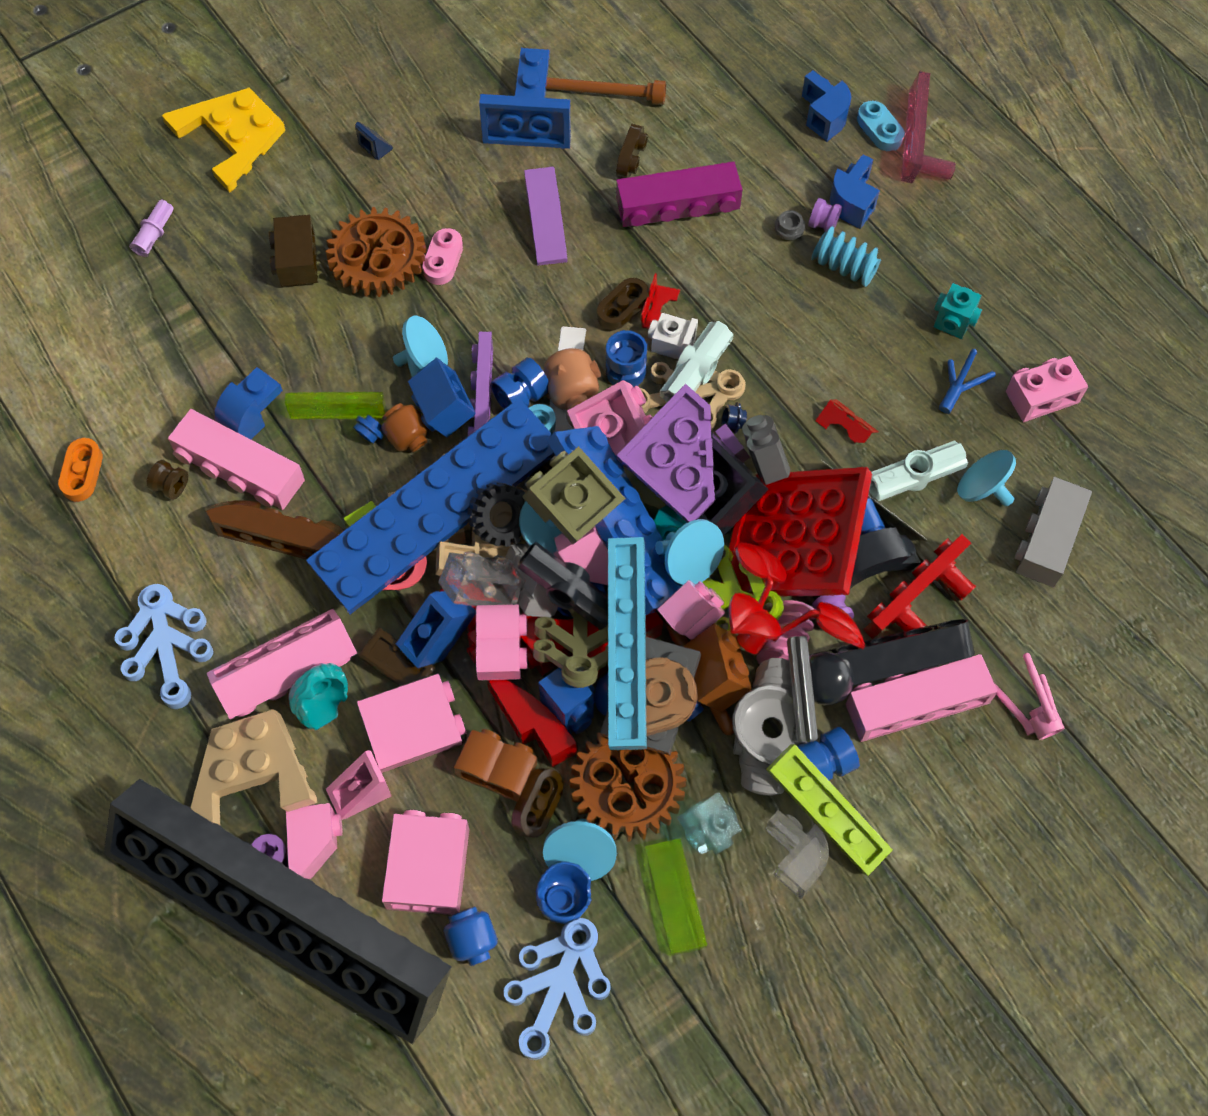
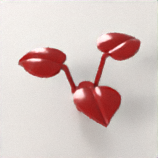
[729,542,865,654]

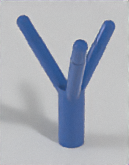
[939,349,996,414]

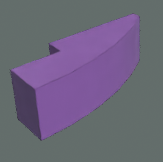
[524,167,567,266]

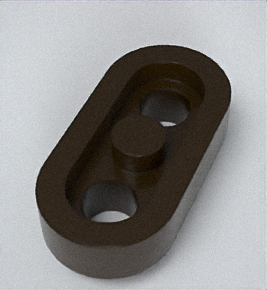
[616,124,648,178]
[597,278,649,330]
[512,768,563,838]

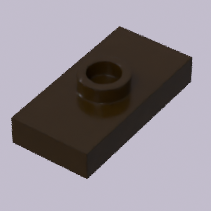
[358,627,435,687]

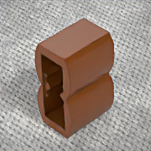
[454,729,537,801]

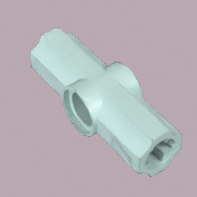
[660,321,733,403]
[869,440,968,501]

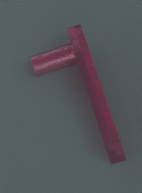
[901,71,956,183]

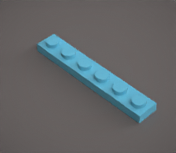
[608,537,647,750]

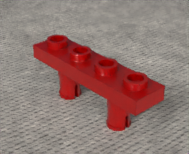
[863,534,976,639]

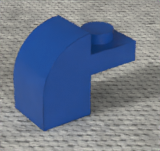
[802,70,851,142]
[830,154,880,229]
[215,367,283,440]

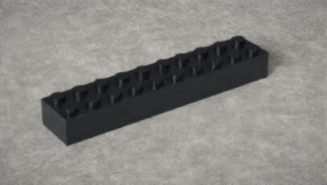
[104,779,452,1045]

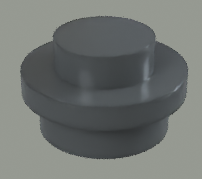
[775,210,805,240]

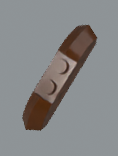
[205,500,345,560]

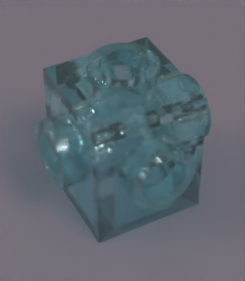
[677,792,742,855]

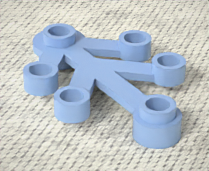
[115,584,213,709]
[504,918,611,1060]

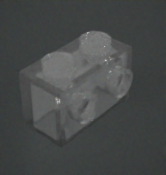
[438,552,526,606]

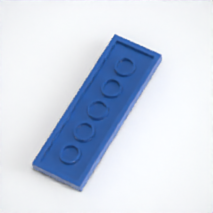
[547,426,683,615]

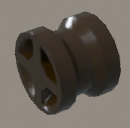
[146,460,188,500]

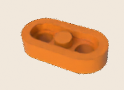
[58,438,103,502]

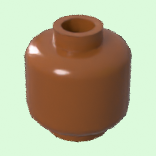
[381,403,429,452]

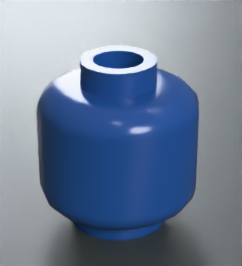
[443,906,498,966]

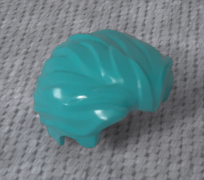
[289,663,348,730]

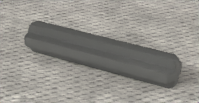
[787,636,818,743]

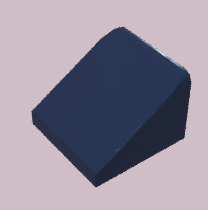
[355,122,393,160]

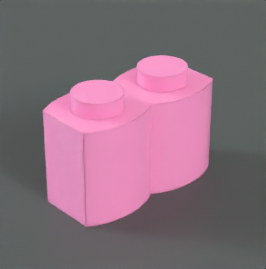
[657,580,725,640]
[476,604,527,680]

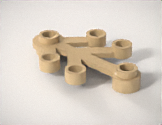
[640,362,745,430]

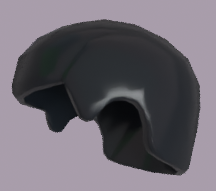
[809,652,855,706]

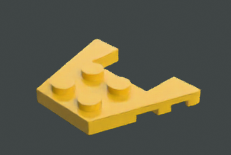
[162,88,285,193]

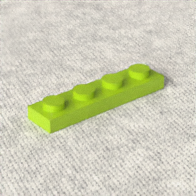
[766,744,893,876]

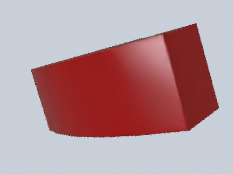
[487,680,577,768]

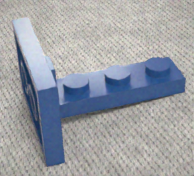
[479,48,571,149]

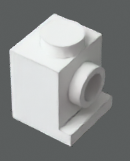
[648,313,698,359]

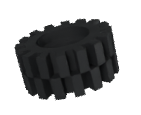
[467,483,526,547]

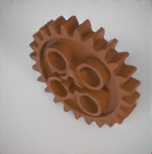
[326,207,427,297]
[570,732,686,842]

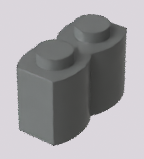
[742,415,791,485]

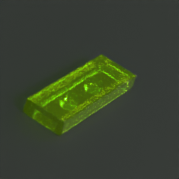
[285,392,387,419]
[645,838,708,956]

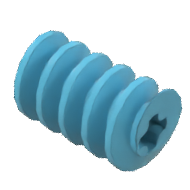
[811,226,881,287]

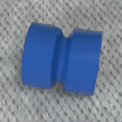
[606,330,647,387]
[490,357,549,409]
[797,727,860,781]

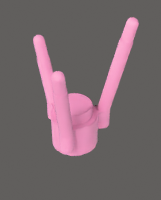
[995,653,1065,740]

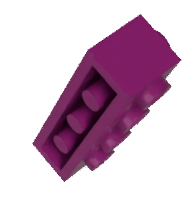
[616,161,743,227]

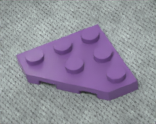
[616,383,715,523]

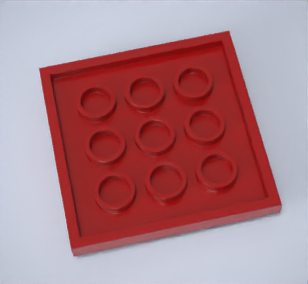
[721,467,872,596]

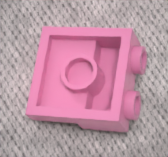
[567,380,653,455]

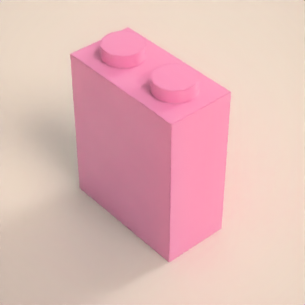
[357,674,466,773]
[382,810,469,915]

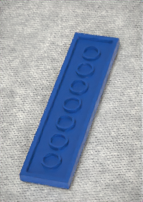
[306,398,555,615]

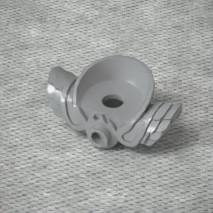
[732,658,801,796]

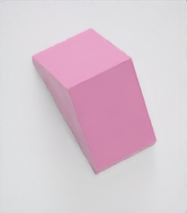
[326,750,391,820]

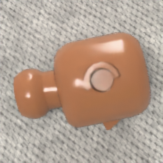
[543,348,601,428]

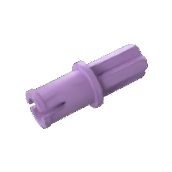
[129,200,173,257]

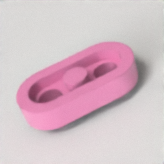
[423,228,463,285]

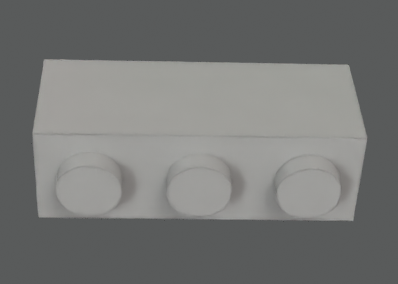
[1014,477,1092,588]

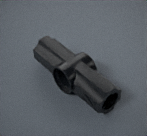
[517,541,608,630]

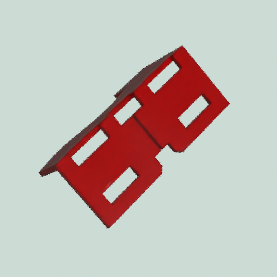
[641,273,680,329]
[815,399,879,443]

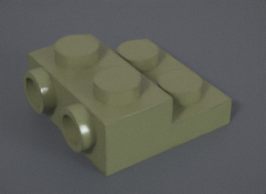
[522,446,626,545]

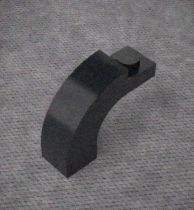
[812,528,921,601]

